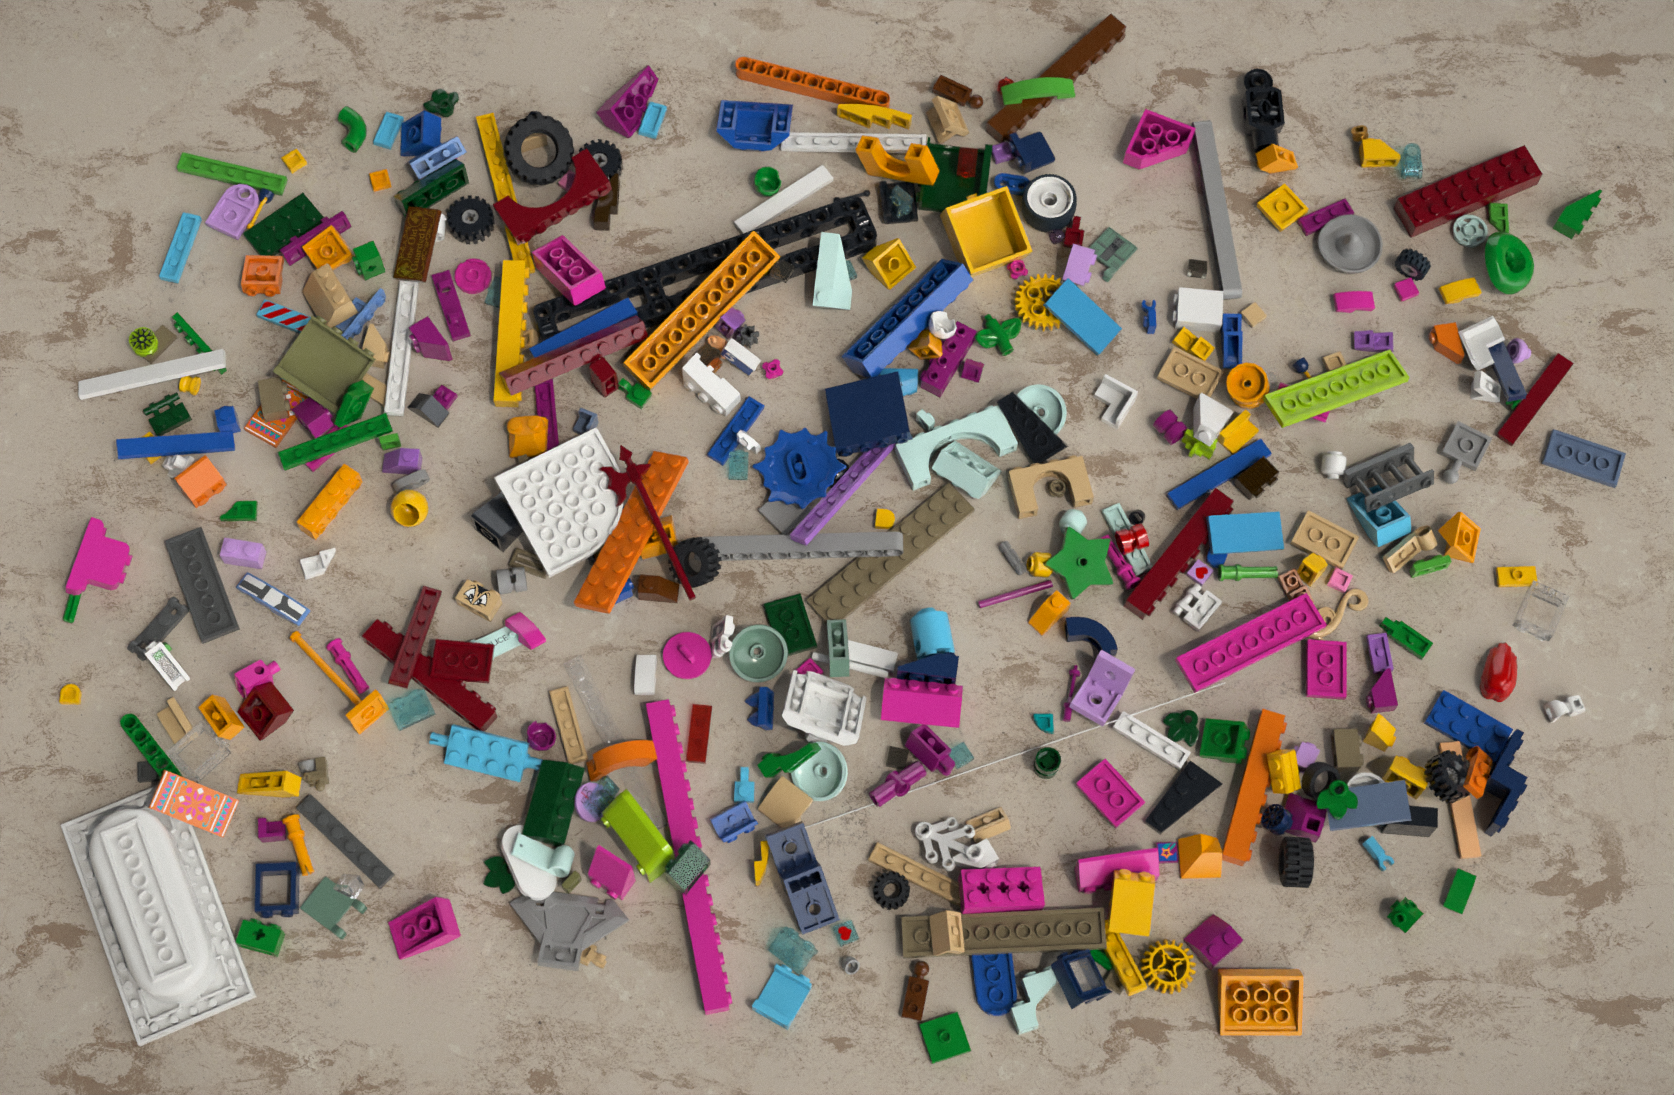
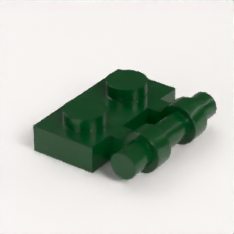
[143,392,192,436]

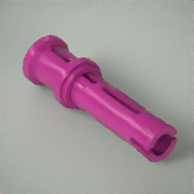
[1101,535,1141,590]
[326,638,369,694]

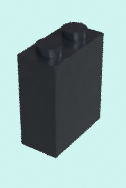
[1378,806,1438,837]

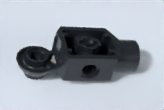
[1242,68,1285,153]

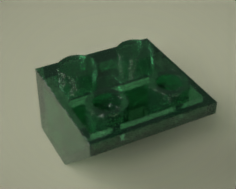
[665,840,711,895]

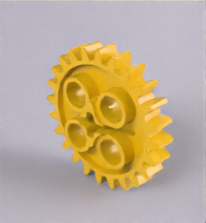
[1014,273,1064,331]

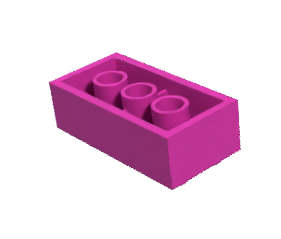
[532,235,606,306]
[958,867,1045,914]

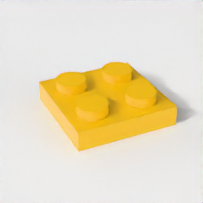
[1256,183,1309,232]

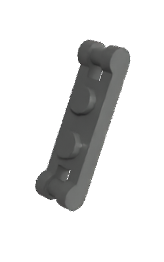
[127,597,190,661]

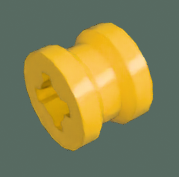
[179,376,201,395]

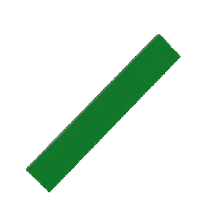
[278,413,393,471]

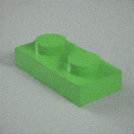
[1409,555,1452,578]

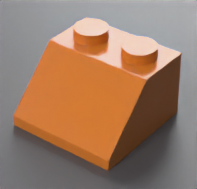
[174,455,227,508]

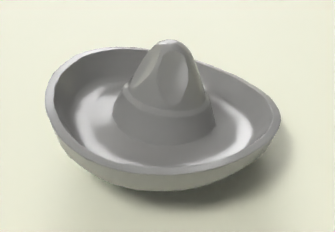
[1318,215,1383,274]

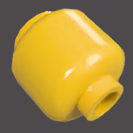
[1026,552,1053,578]

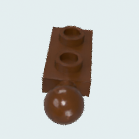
[932,75,984,109]
[901,961,929,1022]

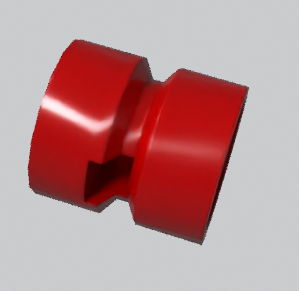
[1115,523,1149,555]

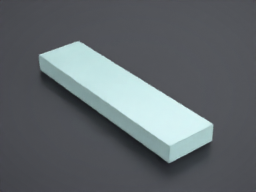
[1102,503,1153,577]

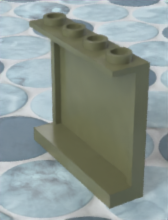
[273,315,376,414]

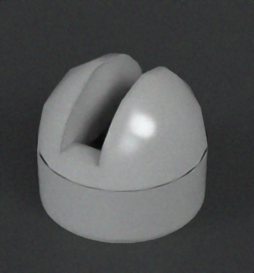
[298,759,315,774]
[842,956,860,975]

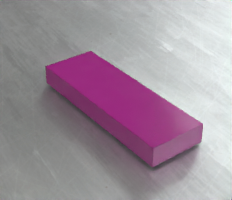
[1297,198,1354,236]

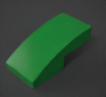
[1443,868,1477,914]

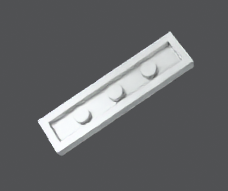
[1113,711,1191,770]

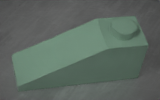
[827,619,850,677]

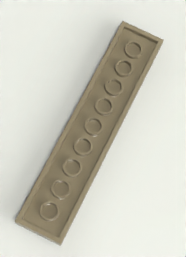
[806,483,975,624]
[901,908,1107,958]

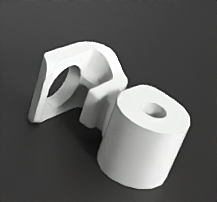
[1544,695,1586,723]

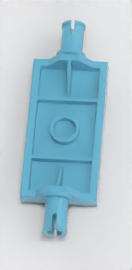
[429,724,543,782]

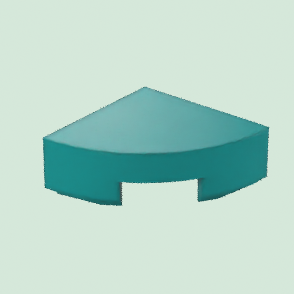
[1033,714,1054,734]

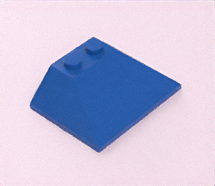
[717,100,793,151]

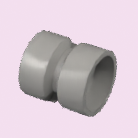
[497,566,527,595]

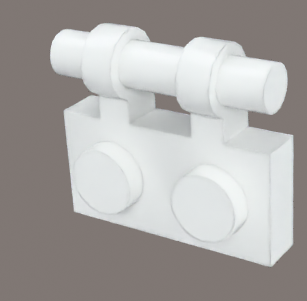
[1172,583,1222,632]
[710,615,735,658]

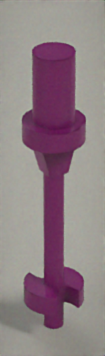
[1063,665,1080,722]

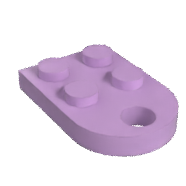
[205,184,260,240]

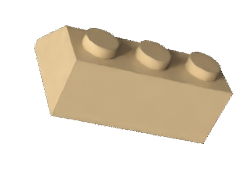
[302,263,358,329]

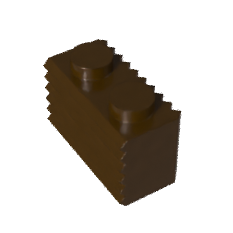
[1234,456,1279,500]

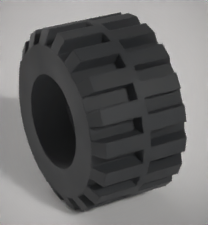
[668,537,722,588]
[1279,837,1314,888]

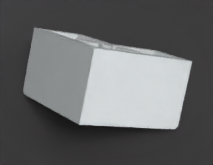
[1459,316,1505,371]
[1094,374,1138,430]

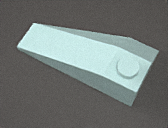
[813,232,852,310]

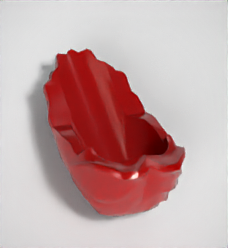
[1480,642,1518,702]

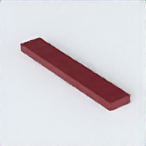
[1496,353,1574,446]
[388,586,442,689]

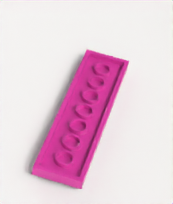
[1175,593,1327,693]

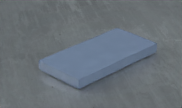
[1542,429,1626,488]
[1327,780,1411,831]

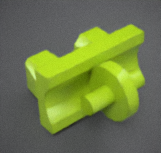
[1181,428,1218,460]

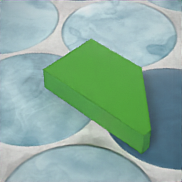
[1488,203,1509,233]

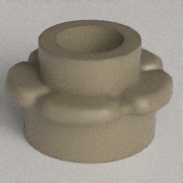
[1048,479,1067,498]

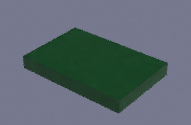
[764,593,817,656]

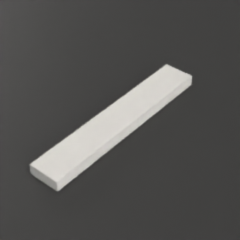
[734,165,833,234]

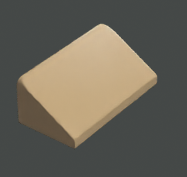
[965,807,1011,844]

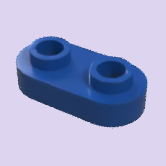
[994,173,1030,195]

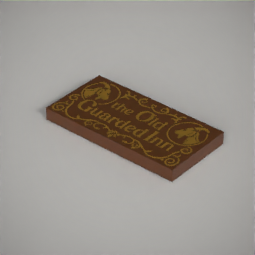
[393,206,442,283]

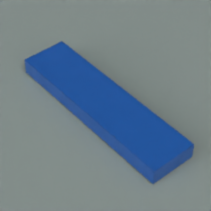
[707,396,765,466]

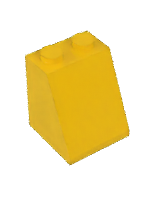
[1108,869,1155,937]

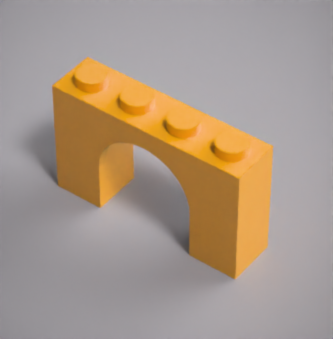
[855,135,939,186]

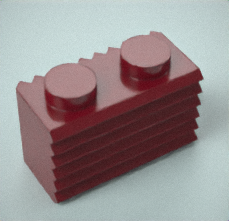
[589,357,619,398]

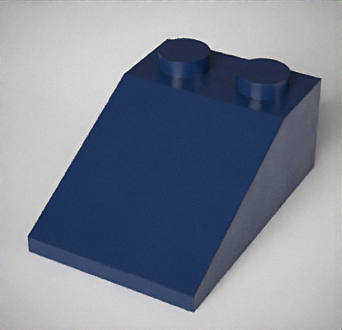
[897,652,959,684]

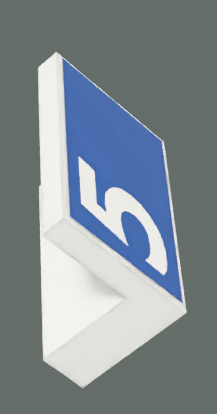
[720,338,761,376]

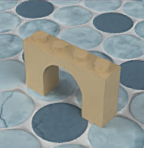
[1008,455,1094,519]

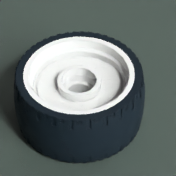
[1022,174,1077,233]

